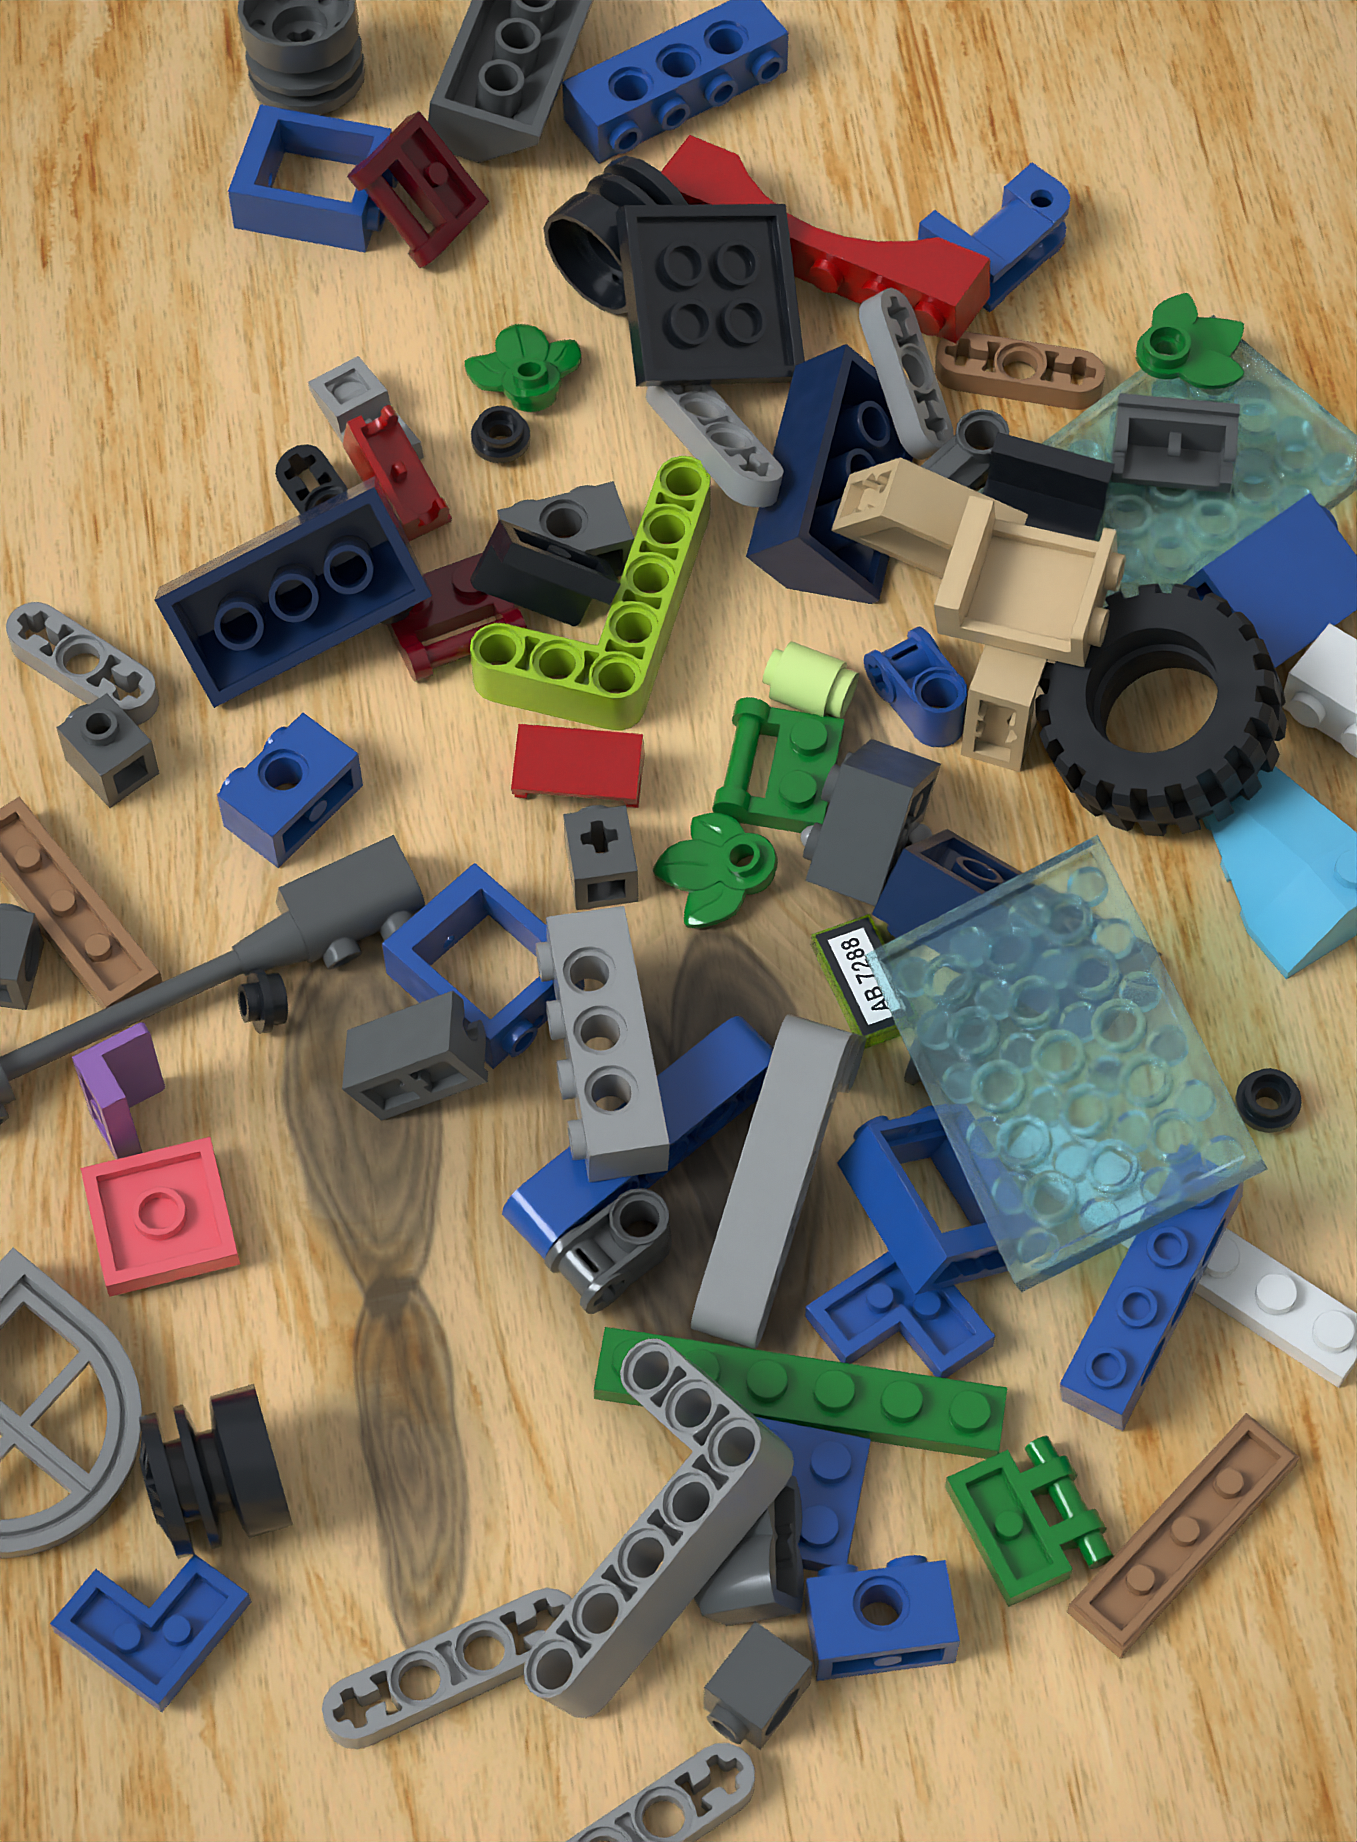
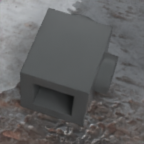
[56,693,159,808]

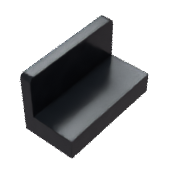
[982,432,1115,541]
[470,519,621,626]

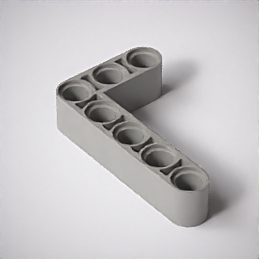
[691,1014,866,1349]
[523,1339,794,1718]

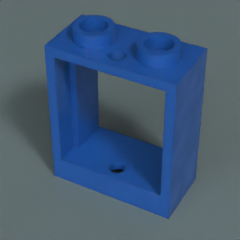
[228,104,398,253]
[382,863,585,1069]
[837,1104,1046,1295]

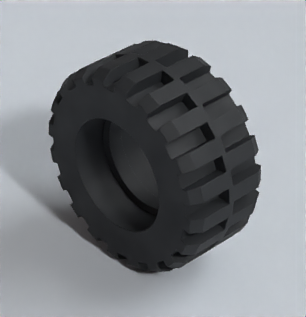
[1035,583,1287,836]

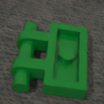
[945,1436,1114,1607]

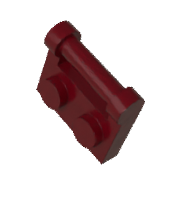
[347,111,490,268]
[386,552,527,682]

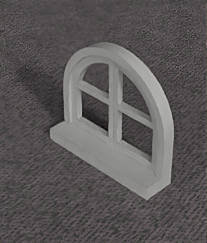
[0,1247,142,1558]

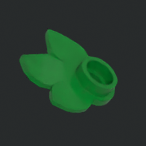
[1135,293,1244,390]
[464,324,582,412]
[653,813,778,928]

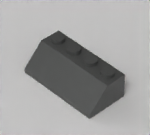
[428,0,594,163]

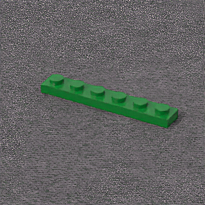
[593,1327,1007,1459]

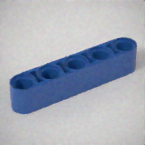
[502,1016,774,1260]

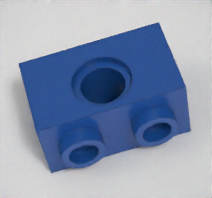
[217,713,363,868]
[804,1555,960,1681]

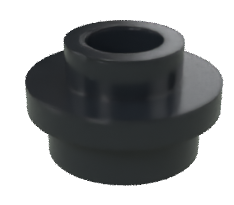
[471,406,530,463]
[238,969,288,1034]
[1235,1068,1302,1133]

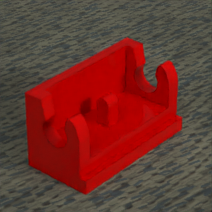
[342,405,452,542]
[511,724,645,808]

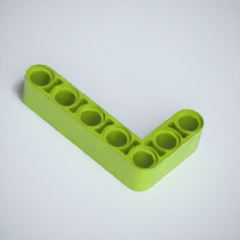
[470,456,711,731]

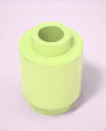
[763,641,859,719]

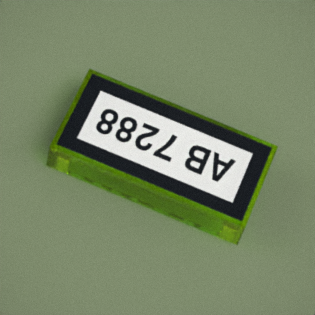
[810,914,921,1049]

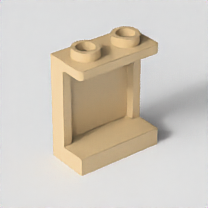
[934,495,1126,667]

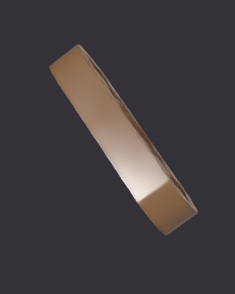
[935,331,1105,410]

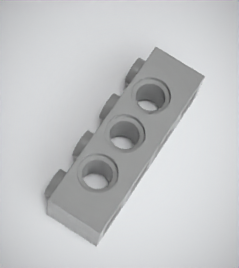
[536,906,669,1182]

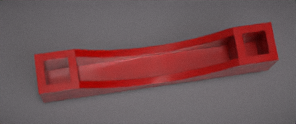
[661,135,990,344]

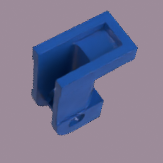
[918,162,1071,312]

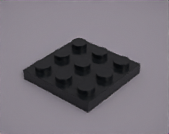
[615,204,805,387]

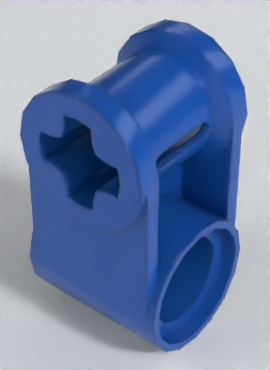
[863,626,967,747]

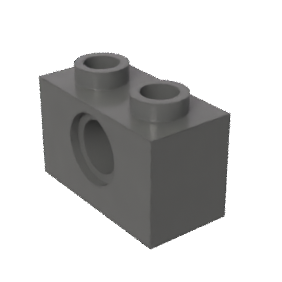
[497,481,634,577]

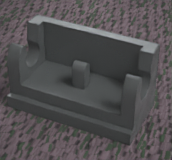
[1111,393,1240,493]
[342,990,488,1121]

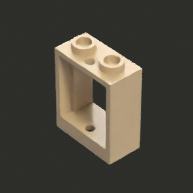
[831,457,1028,579]
[961,645,1056,772]

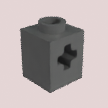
[563,805,638,910]

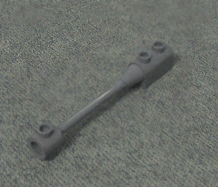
[0,835,425,1124]

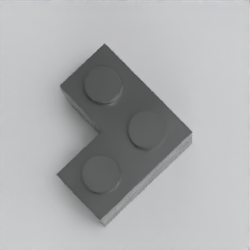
[803,739,941,906]

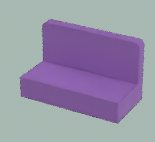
[72,1022,165,1159]

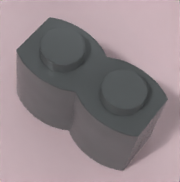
[694,1475,804,1626]

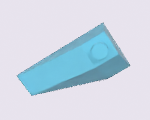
[1202,766,1357,979]

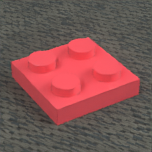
[80,1137,240,1297]

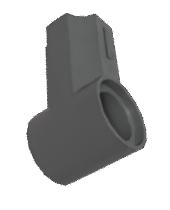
[921,409,1009,490]

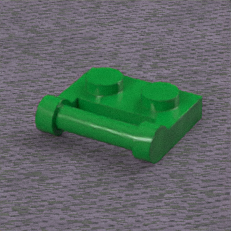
[712,697,845,833]

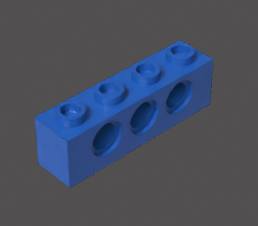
[562,0,789,163]
[1060,1146,1244,1431]

